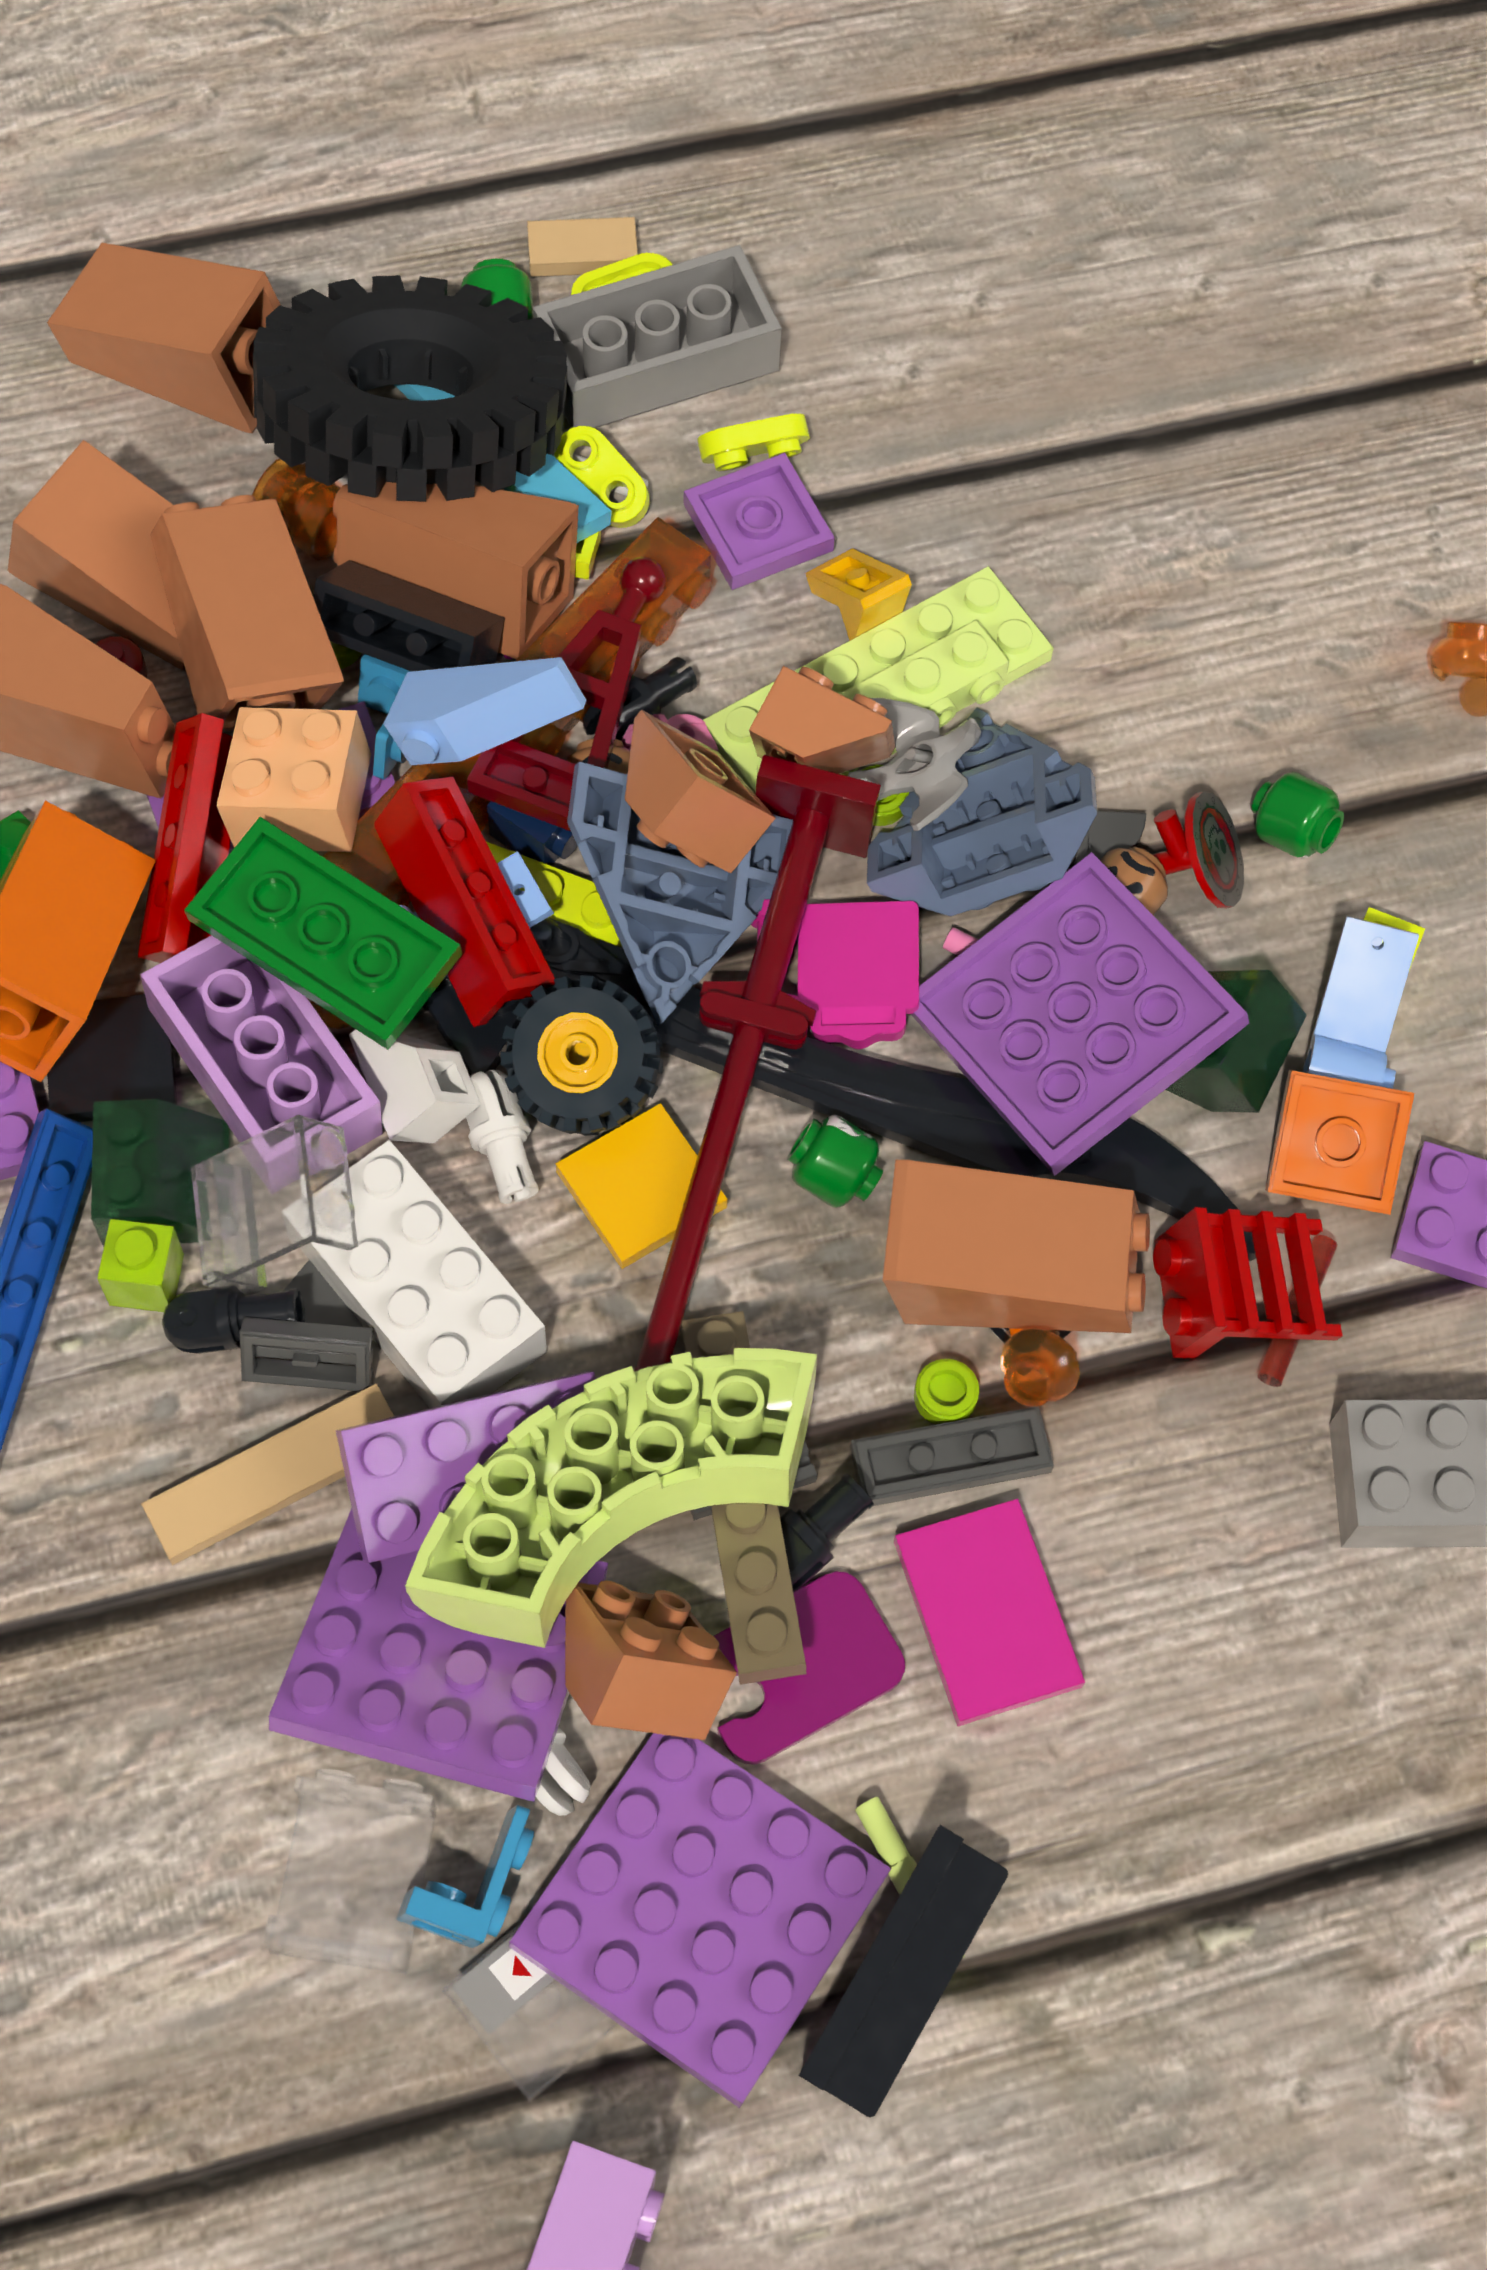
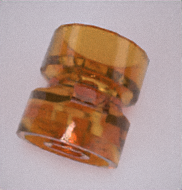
[252,458,341,561]

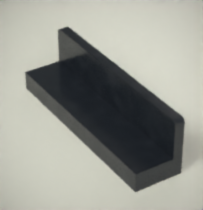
[798,1825,1008,2117]

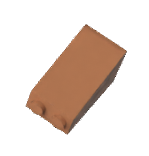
[47,243,281,433]
[8,440,185,670]
[333,482,579,660]
[150,495,344,732]
[0,584,175,799]
[883,1160,1150,1333]

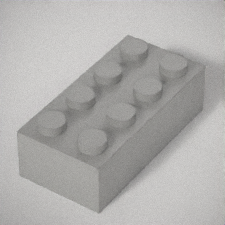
[533,245,782,428]
[1329,1400,1487,1548]

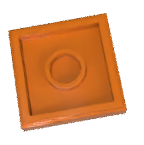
[1265,1070,1415,1215]

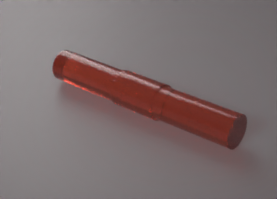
[1257,1235,1338,1387]

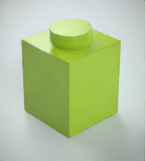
[97,1219,184,1312]

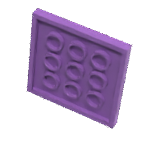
[911,852,1249,1176]
[269,1508,608,1802]
[509,1733,891,2108]

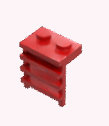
[1153,1207,1343,1358]

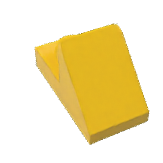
[805,548,912,640]

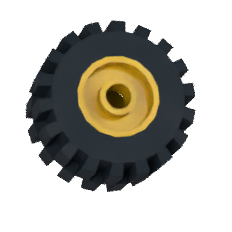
[500,975,664,1136]

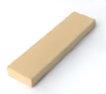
[141,1383,394,1566]

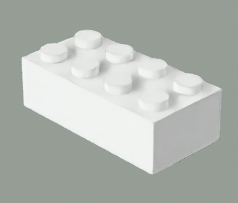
[286,1140,547,1408]

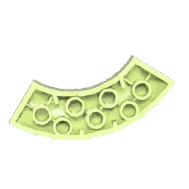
[405,1348,817,1648]

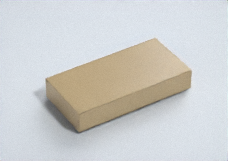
[527,217,638,277]

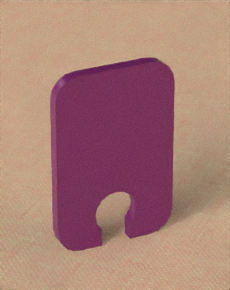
[714,1571,905,1765]

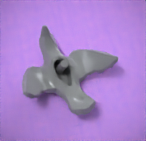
[848,698,981,831]

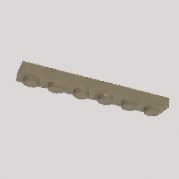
[681,1311,807,1685]

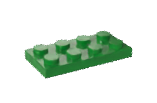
[184,817,462,1050]

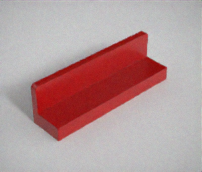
[138,713,233,963]
[374,777,555,1027]

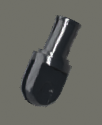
[583,657,697,741]
[162,1285,305,1354]
[780,1473,875,1592]

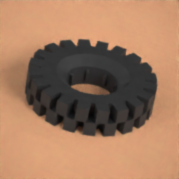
[253,275,568,502]

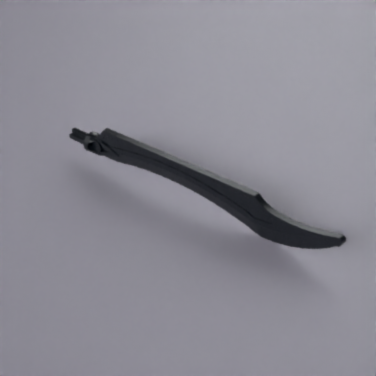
[530,917,1256,1261]

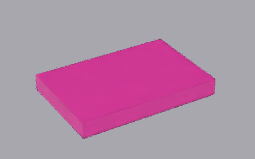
[893,1498,1085,1727]

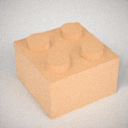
[216,707,371,852]

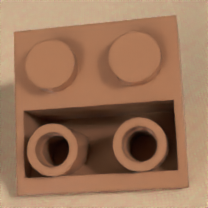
[749,666,895,774]
[565,1581,737,1740]

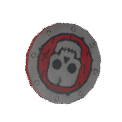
[1152,791,1244,909]

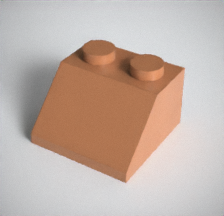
[625,710,776,874]

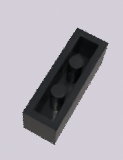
[313,560,505,672]

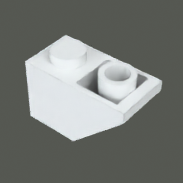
[349,1029,481,1143]

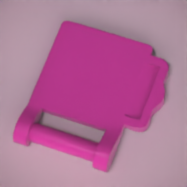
[751,899,919,1050]

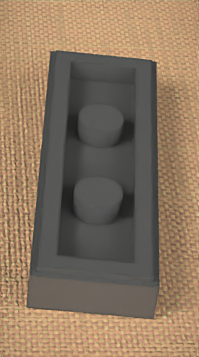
[850,1406,1054,1506]

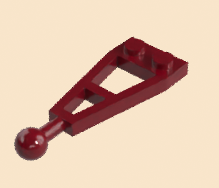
[467,557,666,831]

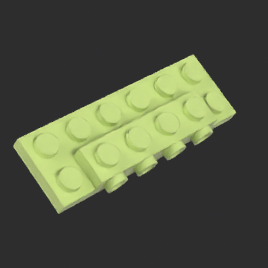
[703,566,1054,794]

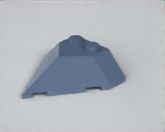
[867,707,1097,917]
[567,762,793,1026]

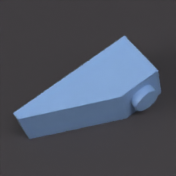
[383,657,586,765]

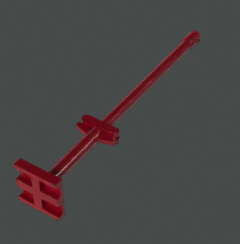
[635,754,881,1371]

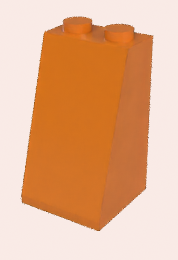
[0,800,156,1082]

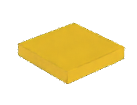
[555,1103,728,1269]

